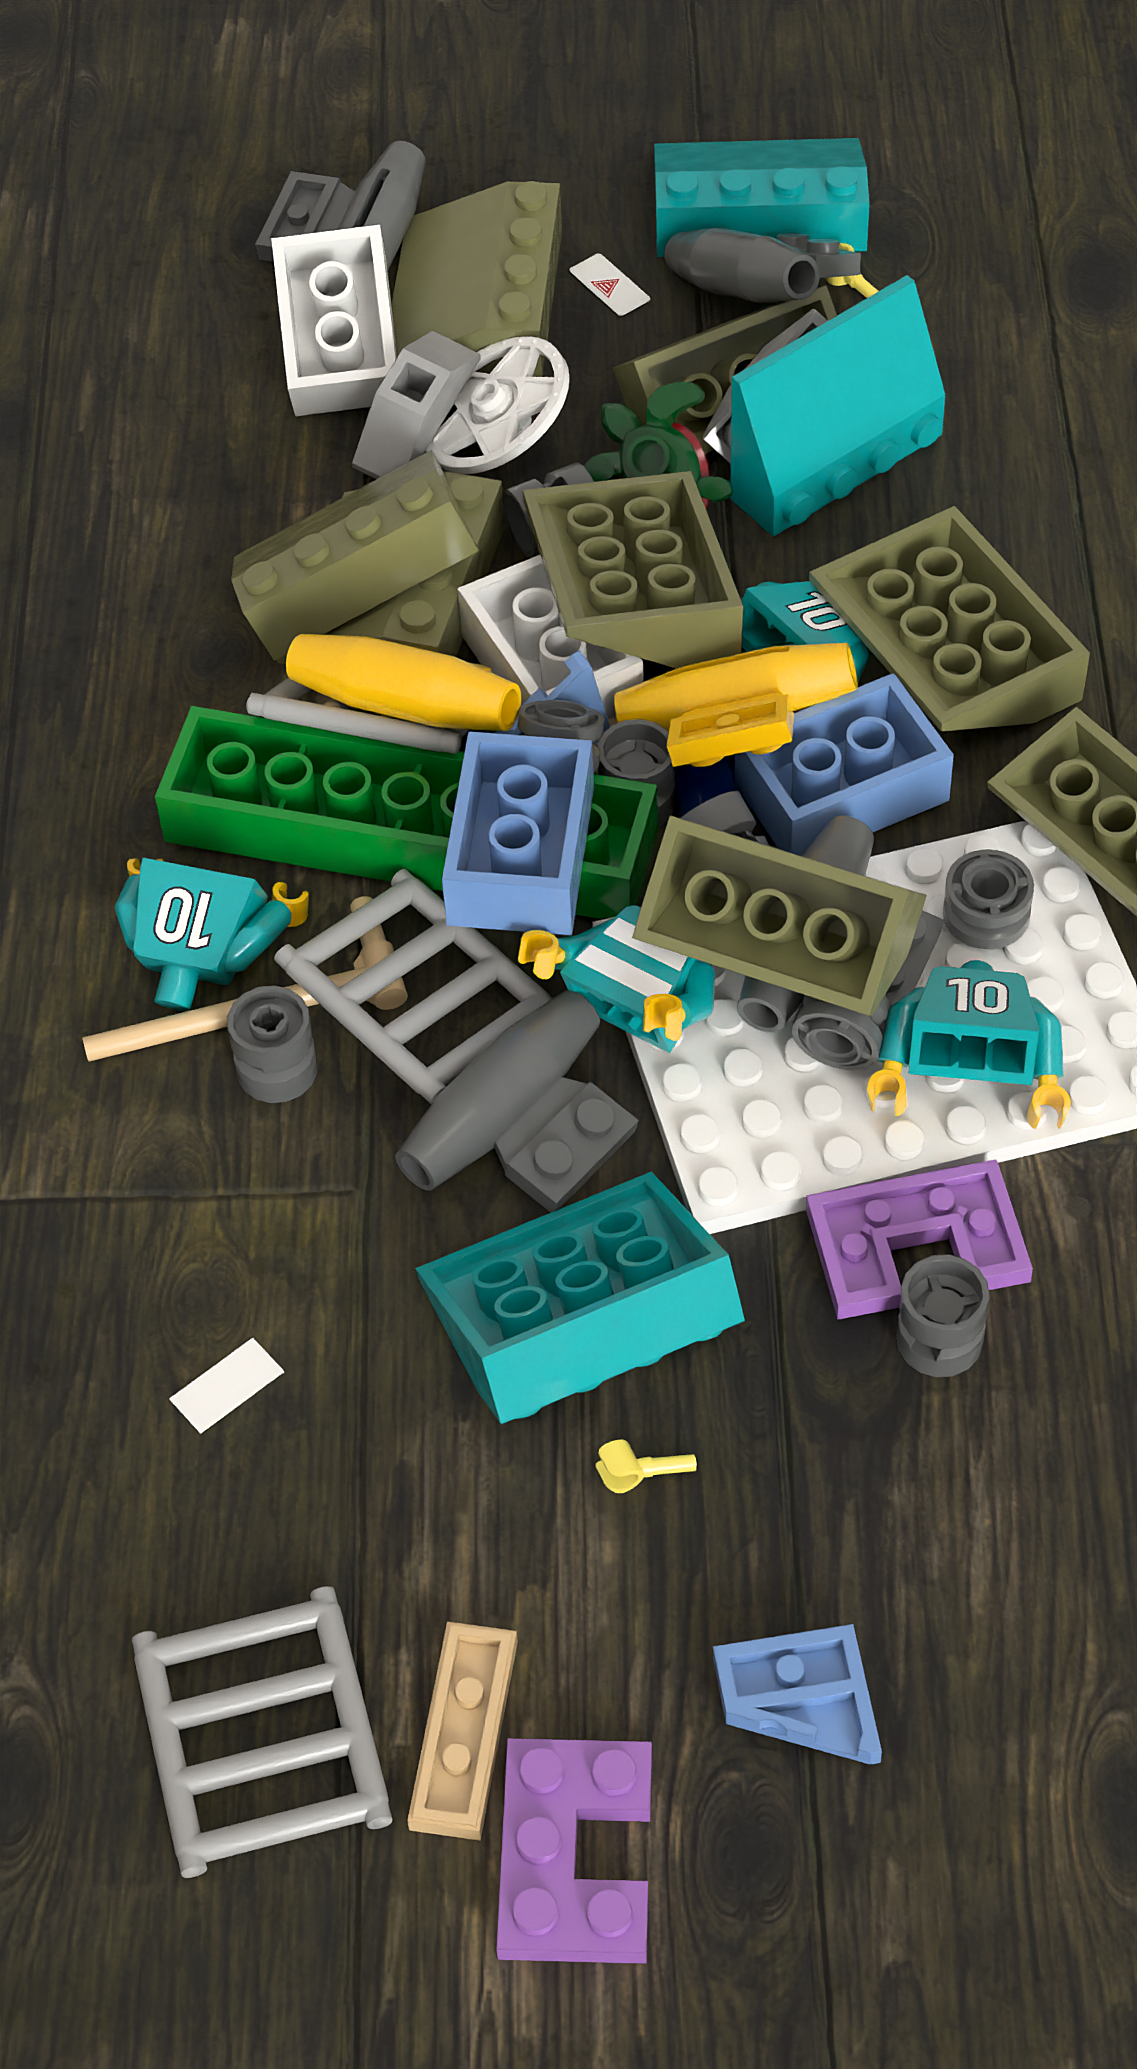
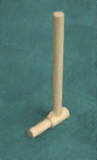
[82,896,408,1062]

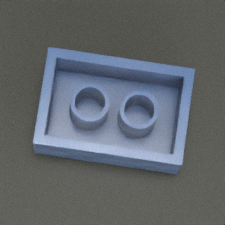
[734,673,954,856]
[442,732,594,935]

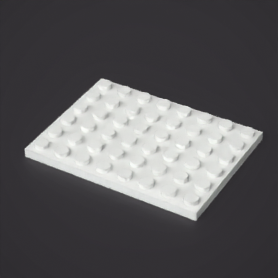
[592,820,1137,1234]

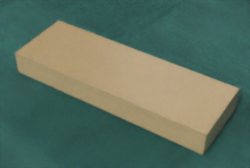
[407,1622,518,1841]

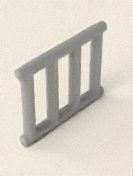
[246,677,470,754]
[274,869,552,1104]
[132,1586,392,1878]

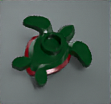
[584,382,734,510]

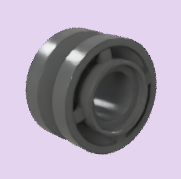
[518,700,604,772]
[943,849,1034,949]
[792,995,892,1070]

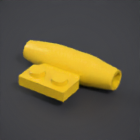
[286,634,521,731]
[614,643,858,767]

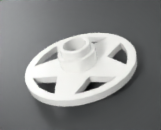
[426,336,569,474]

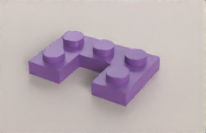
[806,1159,1033,1320]
[497,1738,652,1964]

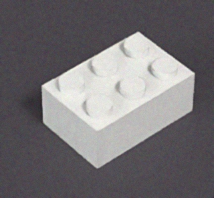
[271,225,397,416]
[457,555,643,719]

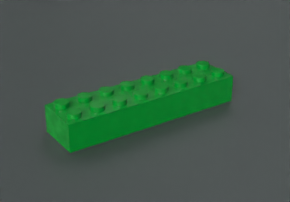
[155,706,658,919]

